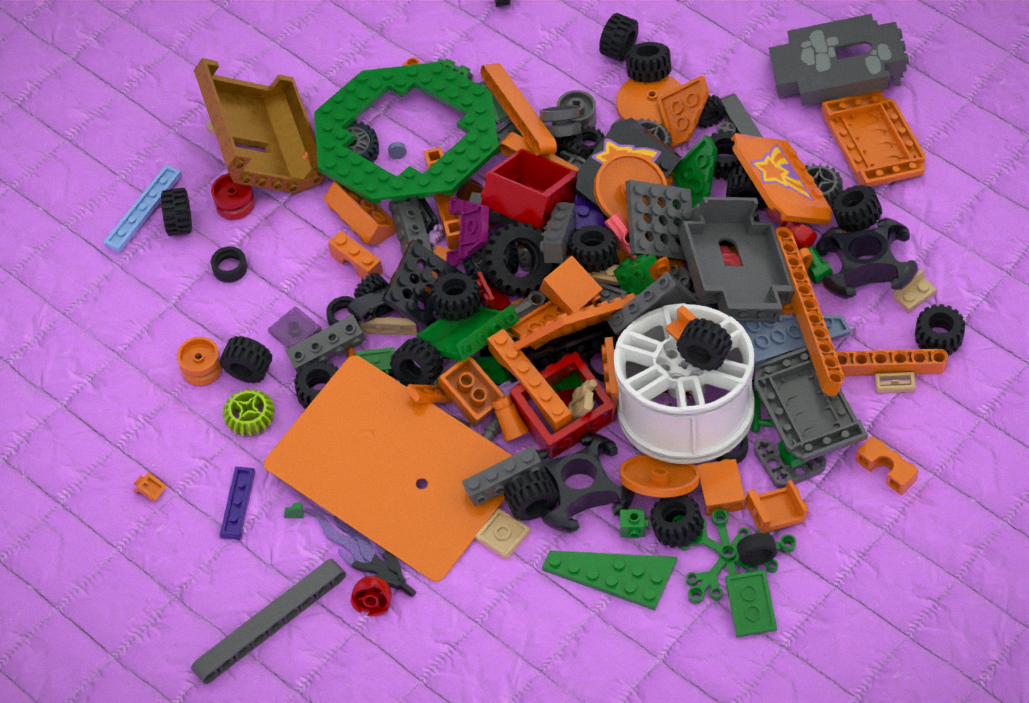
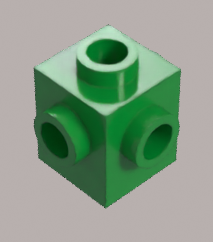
[620,508,649,539]

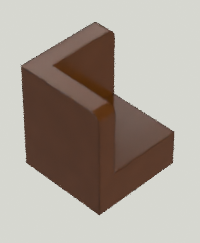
[456,178,484,201]

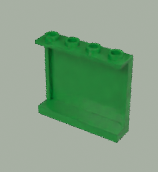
[416,304,519,362]

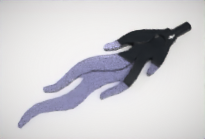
[304,508,416,598]

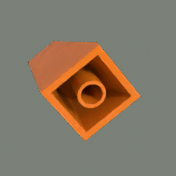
[539,256,603,315]

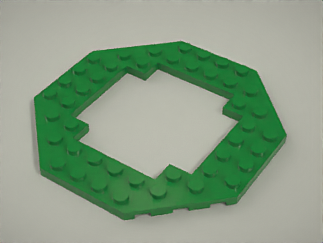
[314,62,499,204]

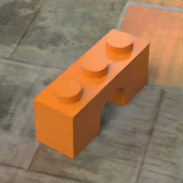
[328,231,383,280]
[855,436,919,496]

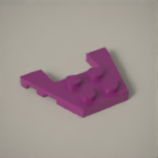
[446,197,489,268]

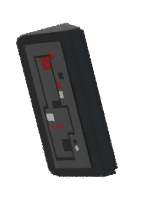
[416,196,438,234]

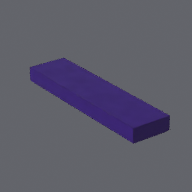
[220,466,255,540]

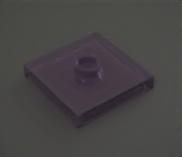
[268,306,322,348]

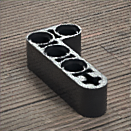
[348,272,416,323]

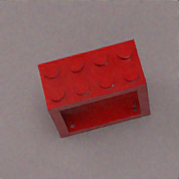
[481,148,577,229]
[510,352,615,459]

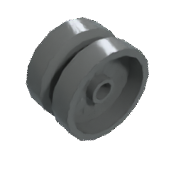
[557,90,596,136]
[540,105,581,137]

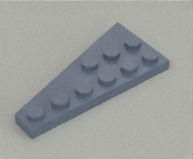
[738,315,851,365]

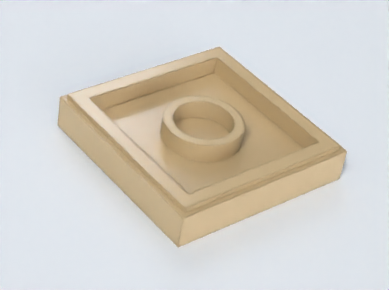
[475,508,531,560]

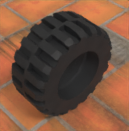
[480,222,555,297]

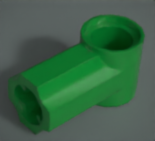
[808,247,833,284]

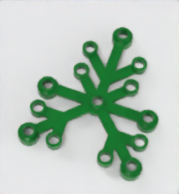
[673,509,796,604]

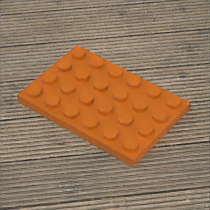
[513,293,637,350]

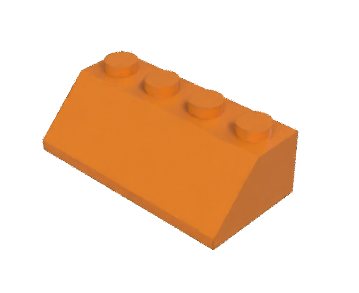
[323,181,397,245]

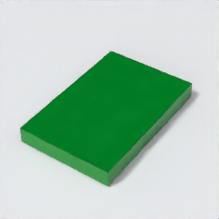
[724,570,777,637]

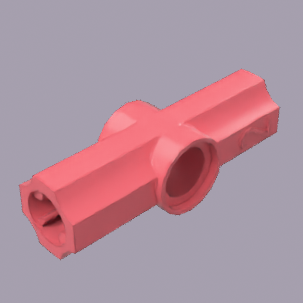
[604,212,637,259]

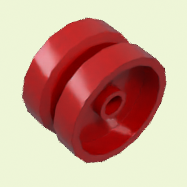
[211,173,255,220]

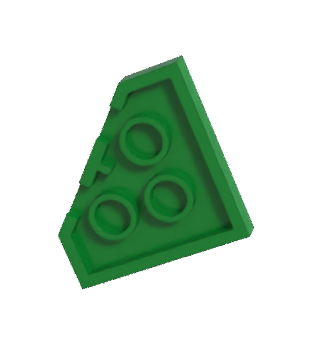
[672,135,717,208]

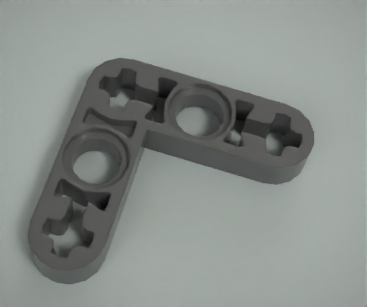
[754,439,826,489]

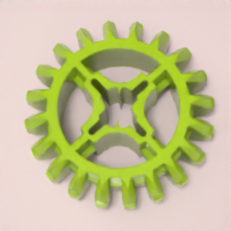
[222,387,275,437]

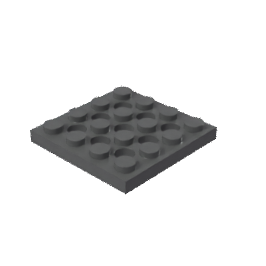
[625,180,692,262]

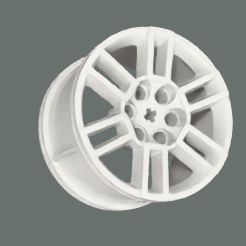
[614,303,754,464]

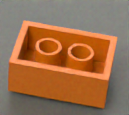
[437,357,505,428]

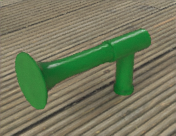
[751,378,775,433]

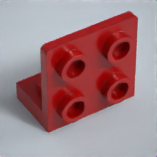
[477,271,511,311]

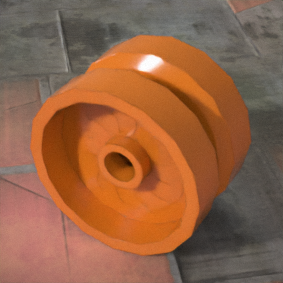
[177,337,222,386]

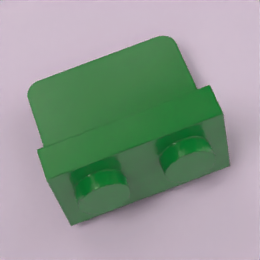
[613,254,657,296]

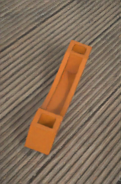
[424,147,460,249]
[488,329,572,433]

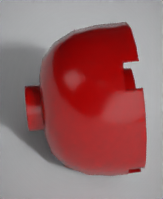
[781,221,818,250]
[350,576,392,616]

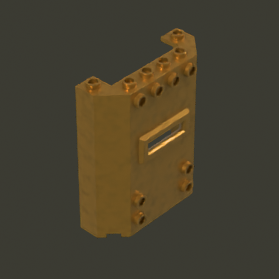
[194,58,326,194]

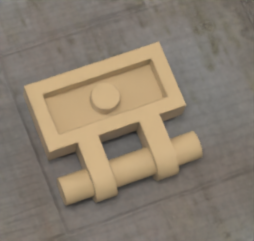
[568,379,597,422]

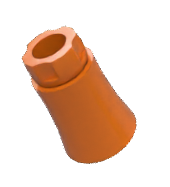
[492,395,529,441]

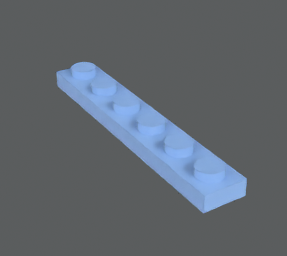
[103,164,182,253]

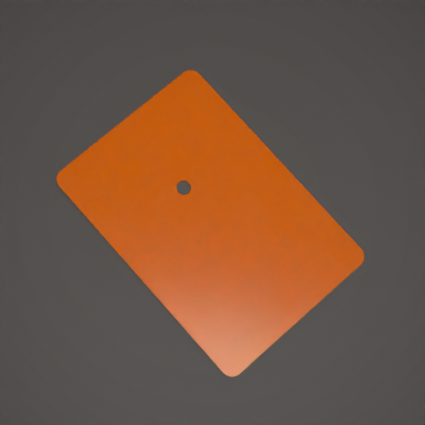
[264,355,512,582]

